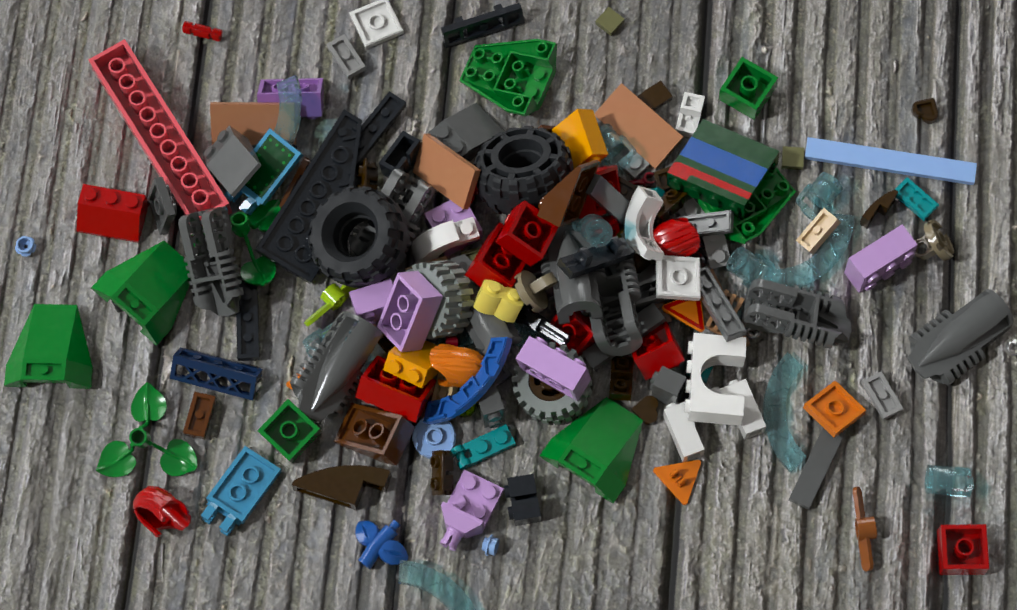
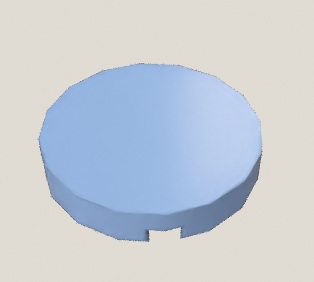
[412,418,456,459]

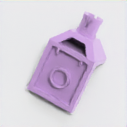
[440,470,504,551]

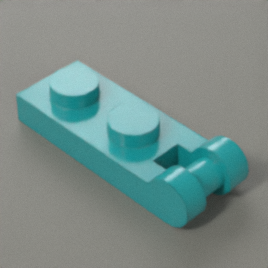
[451,424,516,470]

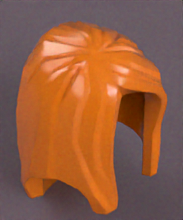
[429,344,484,388]

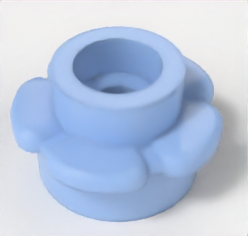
[15,236,36,257]
[482,534,499,556]

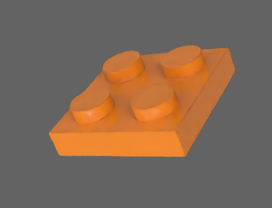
[803,381,866,438]

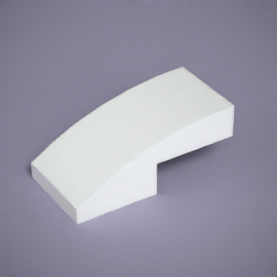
[675,92,705,138]

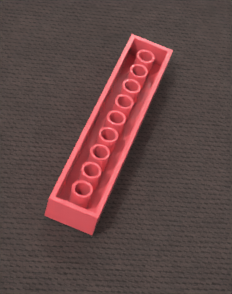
[88,39,232,228]

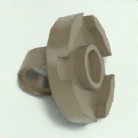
[914,219,954,261]
[514,270,558,313]

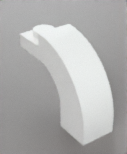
[624,186,664,261]
[411,217,480,264]

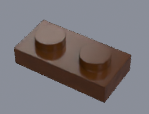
[183,391,217,440]

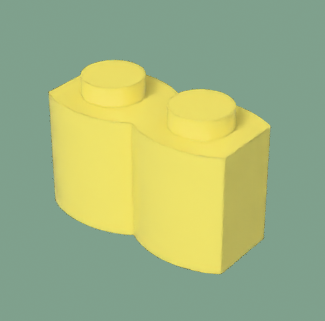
[473,280,523,323]

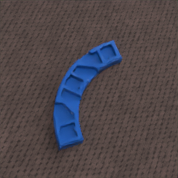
[423,337,512,424]

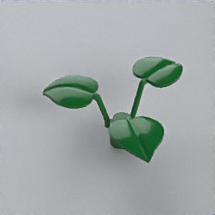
[191,199,281,286]
[96,382,198,477]

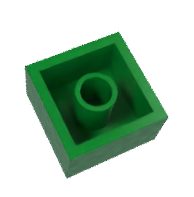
[718,57,778,120]
[257,399,322,463]

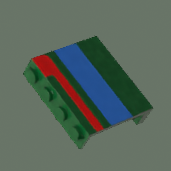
[667,119,779,218]

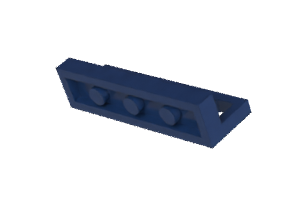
[170,347,263,401]

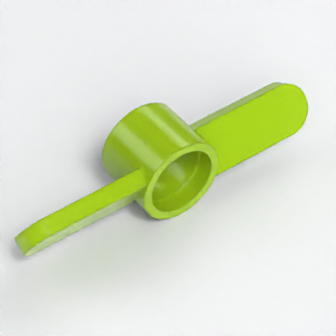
[304,283,358,327]

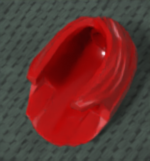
[653,218,700,257]
[133,486,191,537]

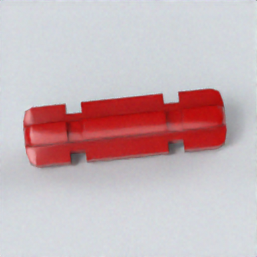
[182,21,223,41]

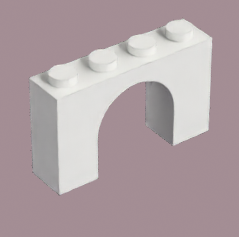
[684,333,747,426]
[663,379,766,462]

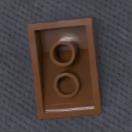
[537,160,600,227]
[333,403,415,466]

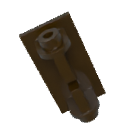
[356,158,378,190]
[653,189,688,227]
[430,450,454,495]

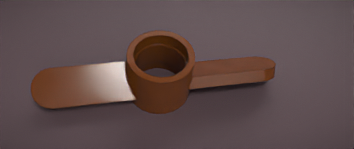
[853,487,877,572]

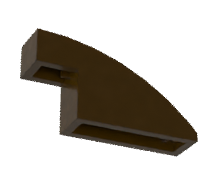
[292,465,392,510]

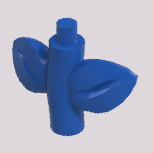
[355,520,408,569]

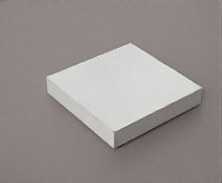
[349,0,404,49]
[656,255,701,301]

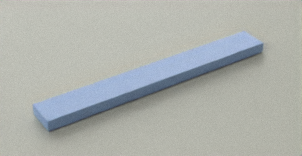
[804,137,977,185]

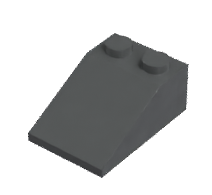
[428,103,504,161]
[203,125,261,197]

